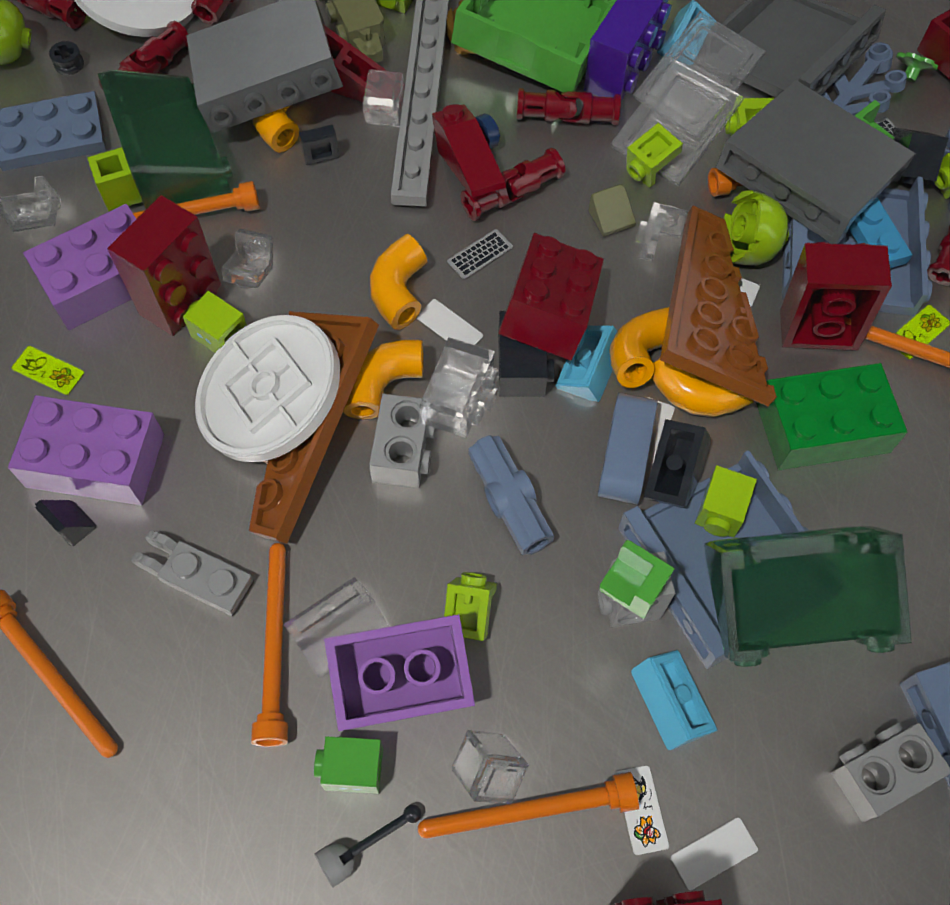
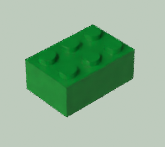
[756,363,908,471]

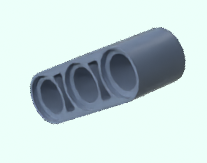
[598,392,658,505]

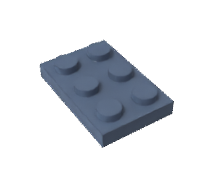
[0,91,107,171]

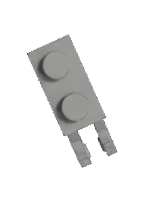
[131,530,254,616]

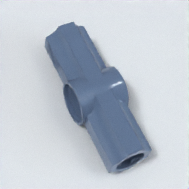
[468,435,554,555]

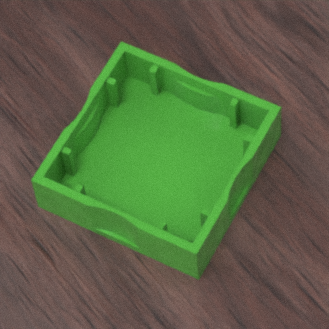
[451,0,616,92]

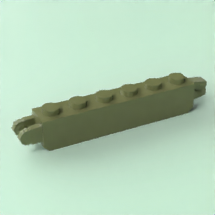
[319,0,386,62]

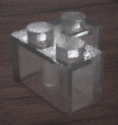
[420,337,499,438]

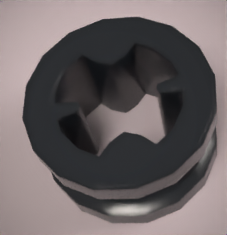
[49,41,84,75]

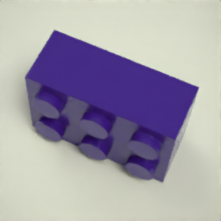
[584,0,672,101]

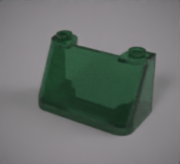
[98,69,233,209]
[704,526,912,667]

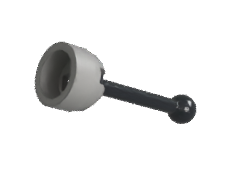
[314,804,422,888]

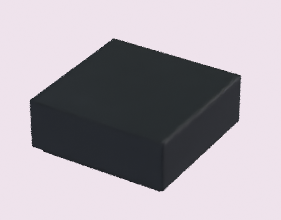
[299,124,339,165]

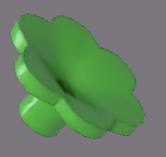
[896,52,938,82]

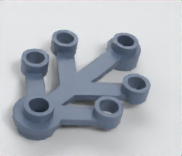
[821,42,907,116]

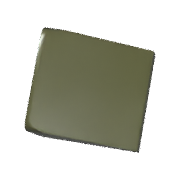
[588,184,636,237]

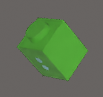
[314,736,383,794]

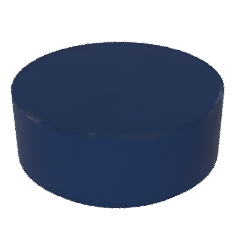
[476,113,500,149]

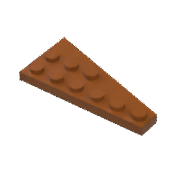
[660,205,777,406]
[249,311,379,544]

